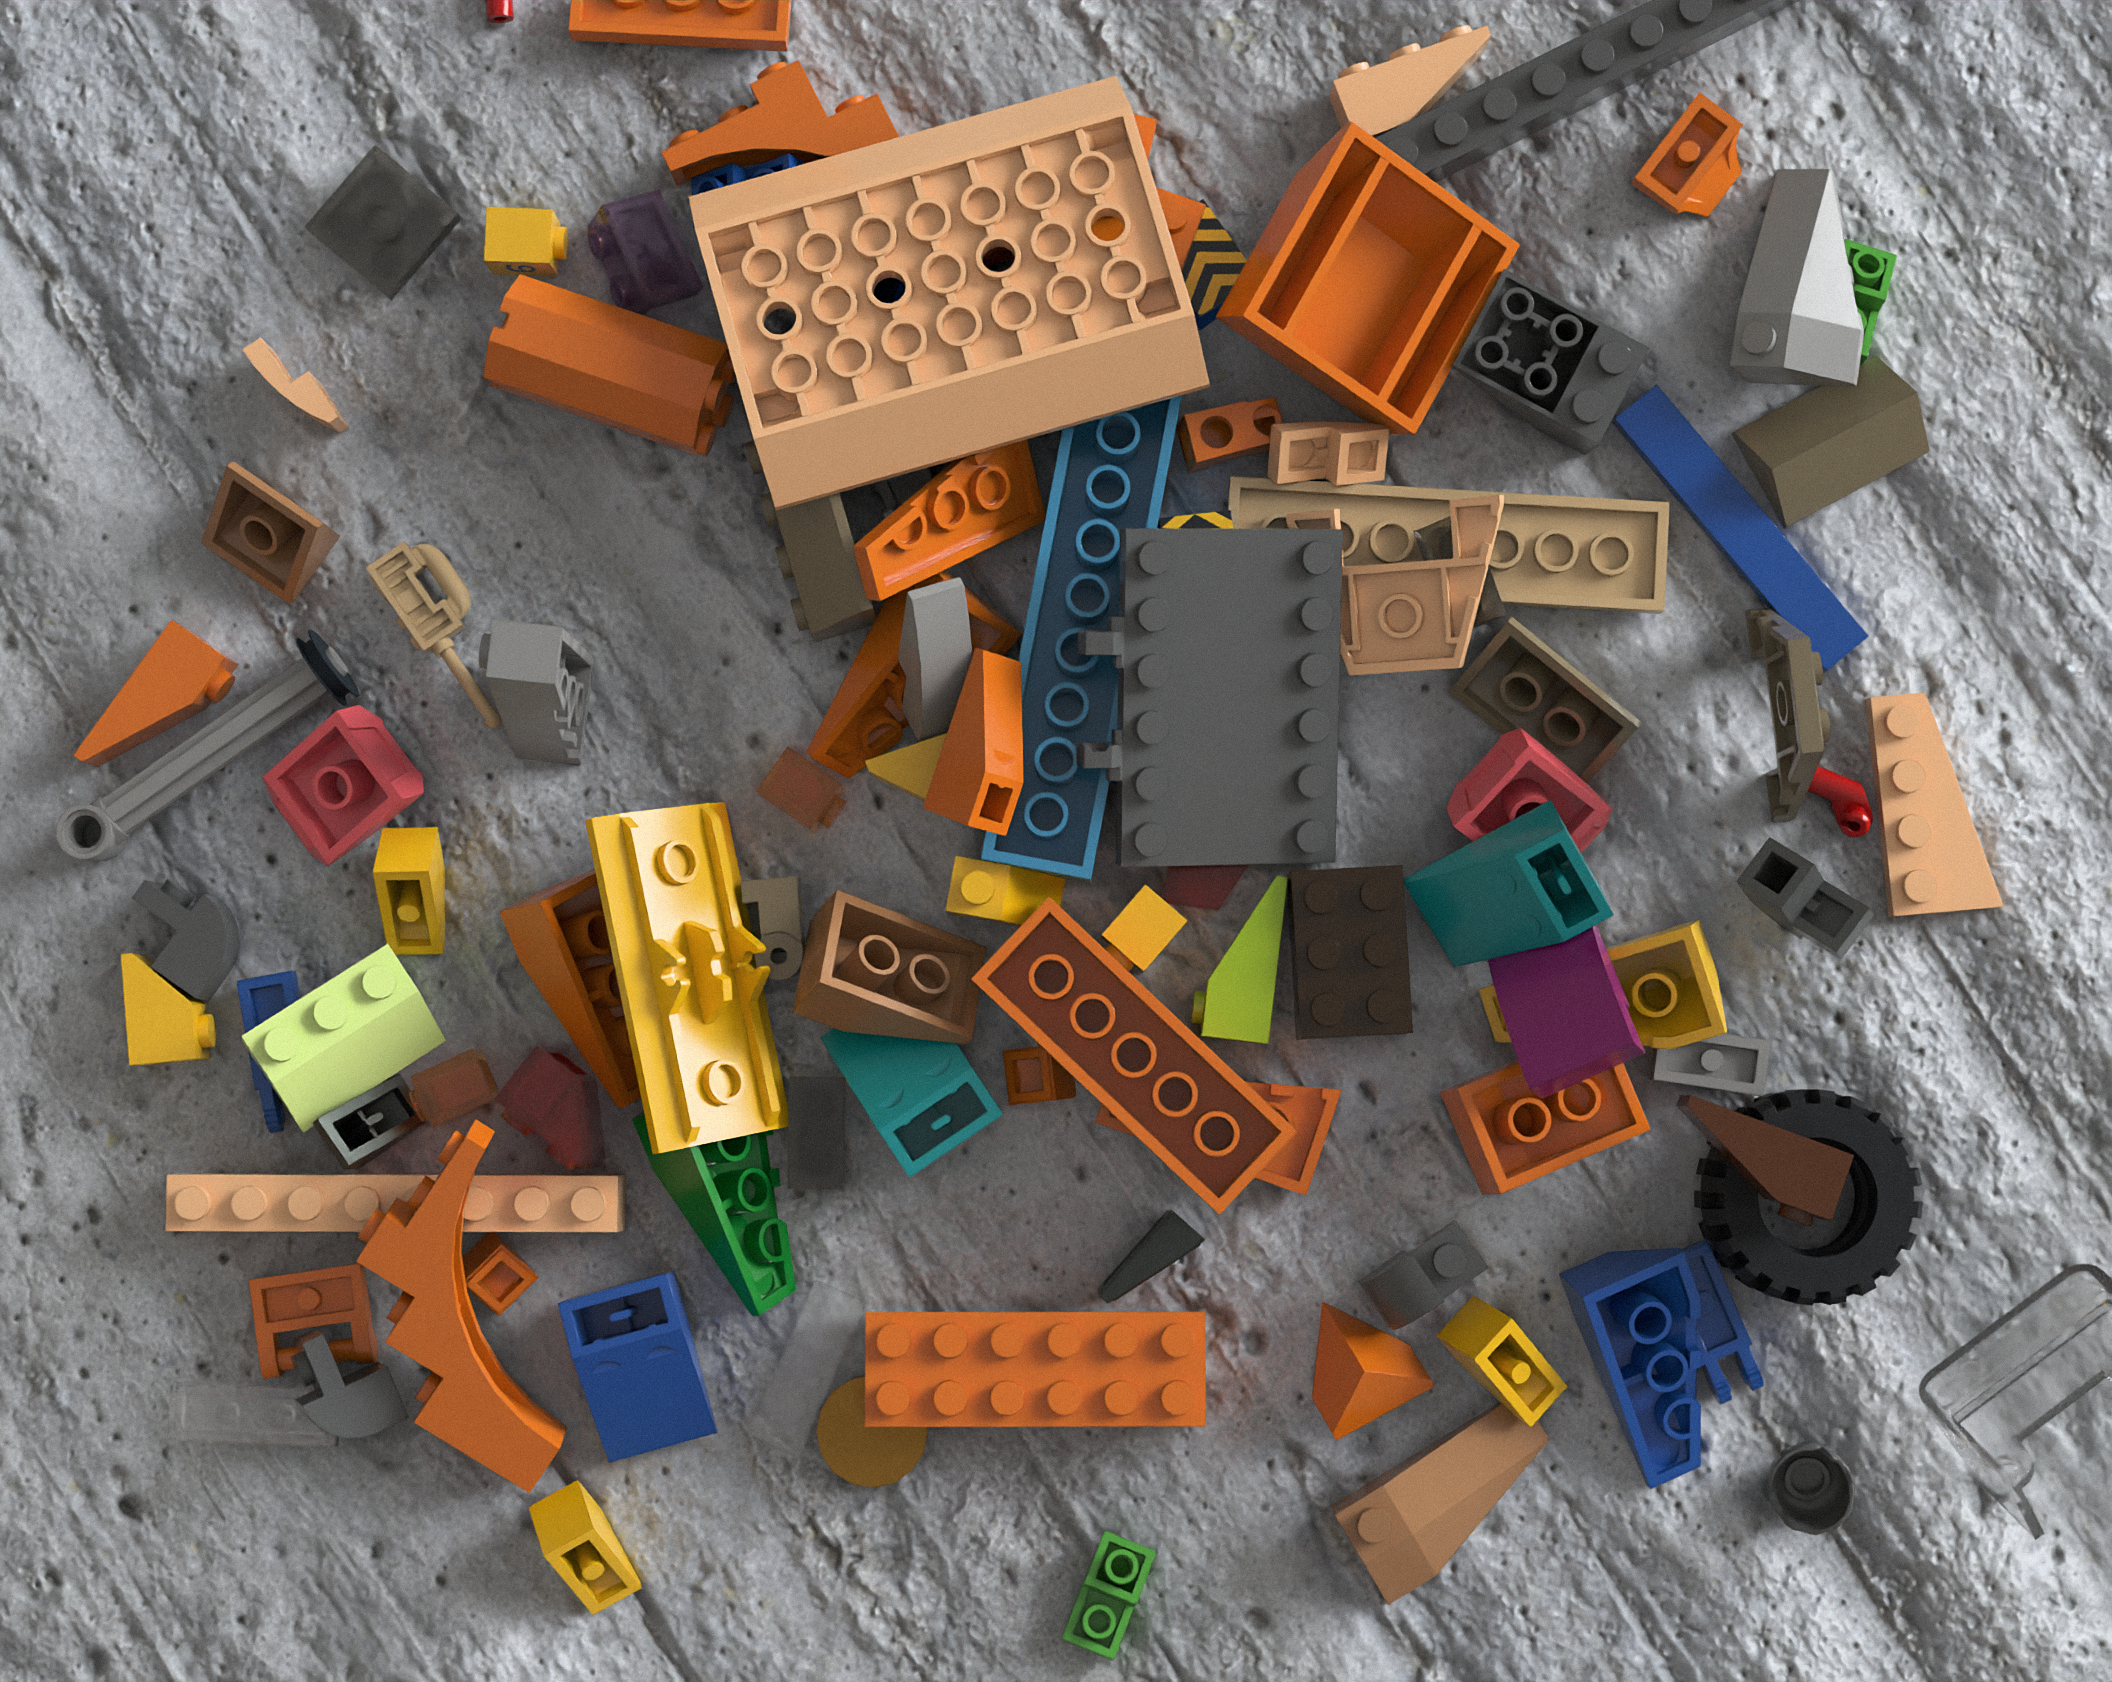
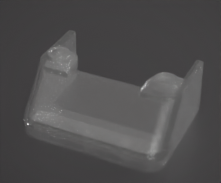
[1919,1264,2112,1540]

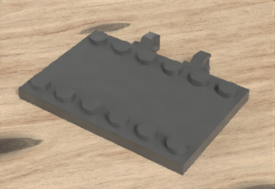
[1076,528,1343,867]

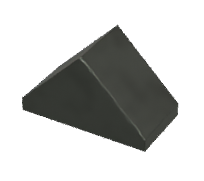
[312,1074,430,1170]

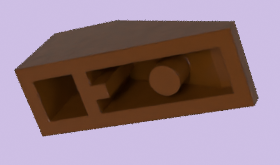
[1676,1095,1854,1227]

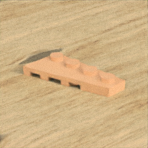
[1865,692,2004,917]

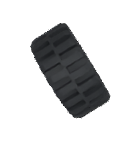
[1694,1089,1923,1306]

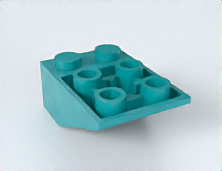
[1404,800,1614,967]
[820,1028,1004,1178]

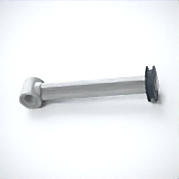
[56,629,360,861]

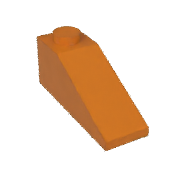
[73,620,239,767]

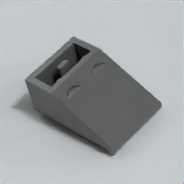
[1452,269,1650,455]

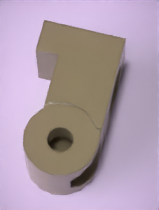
[741,876,805,980]

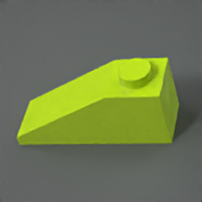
[1191,876,1288,1045]

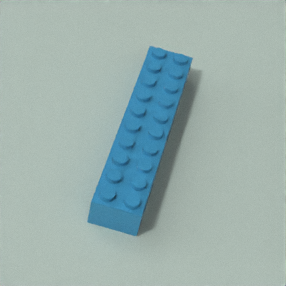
[981,395,1182,884]

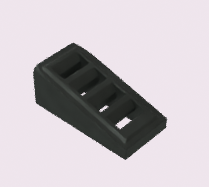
[1098,1209,1205,1304]

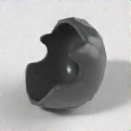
[1766,1441,1855,1535]

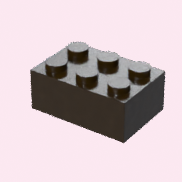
[1286,865,1413,1040]

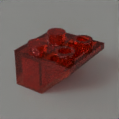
[494,1045,606,1171]

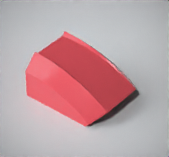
[262,705,424,867]
[1446,728,1613,853]

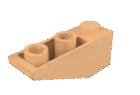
[1329,25,1491,138]

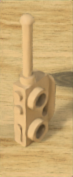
[366,541,502,728]

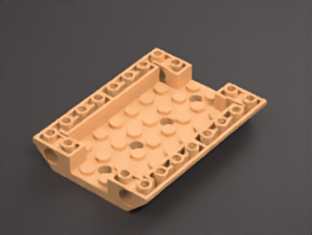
[688,76,1210,511]

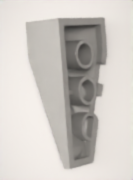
[1730,169,1864,387]

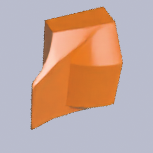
[1631,92,1743,217]

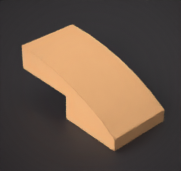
[242,337,350,433]
[1267,422,1389,486]

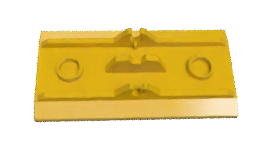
[585,802,792,1155]

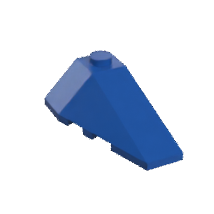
[1559,1248,1701,1489]

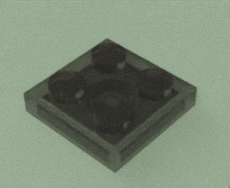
[304,145,462,301]

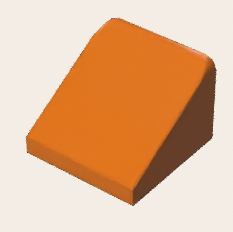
[1003,1046,1076,1105]
[462,1232,539,1316]

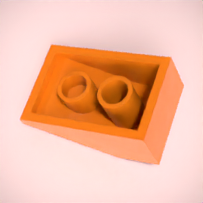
[1440,1060,1651,1195]

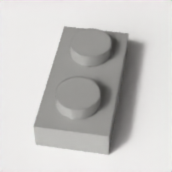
[1649,1034,1771,1096]

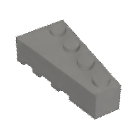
[479,619,594,765]

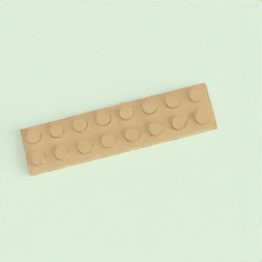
[1227,476,1670,614]

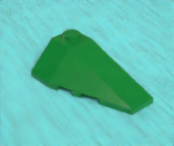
[632,1112,796,1316]

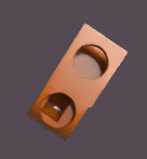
[1176,398,1283,474]

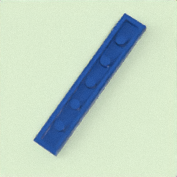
[1612,384,1869,673]

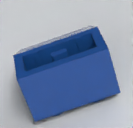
[558,1270,718,1463]

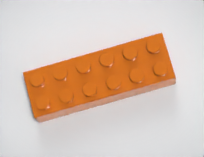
[971,897,1298,1215]
[864,1312,1206,1427]

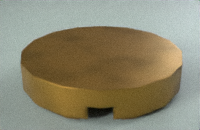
[816,1375,929,1488]

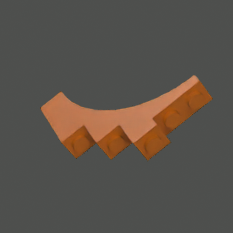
[661,60,1013,269]
[356,1119,567,1493]

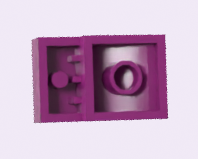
[1488,925,1645,1099]

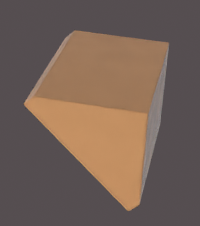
[201,461,340,604]

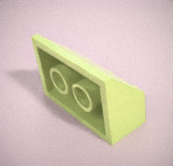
[241,944,446,1133]

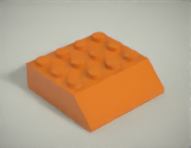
[1215,122,1520,435]

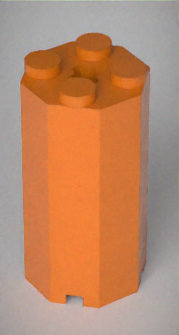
[483,274,736,456]

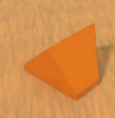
[1312,1301,1435,1441]

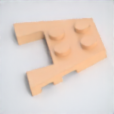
[1286,495,1504,676]

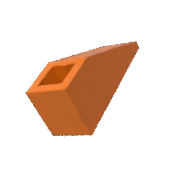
[923,648,1024,836]

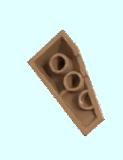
[1329,1402,1549,1605]

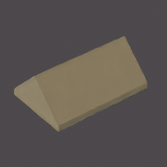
[1732,356,1930,529]
[1449,616,1642,784]

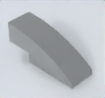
[898,577,972,742]

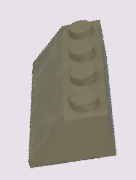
[745,441,876,643]

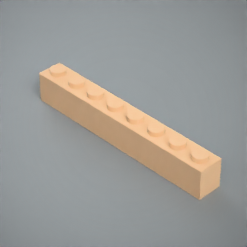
[165,1173,626,1232]

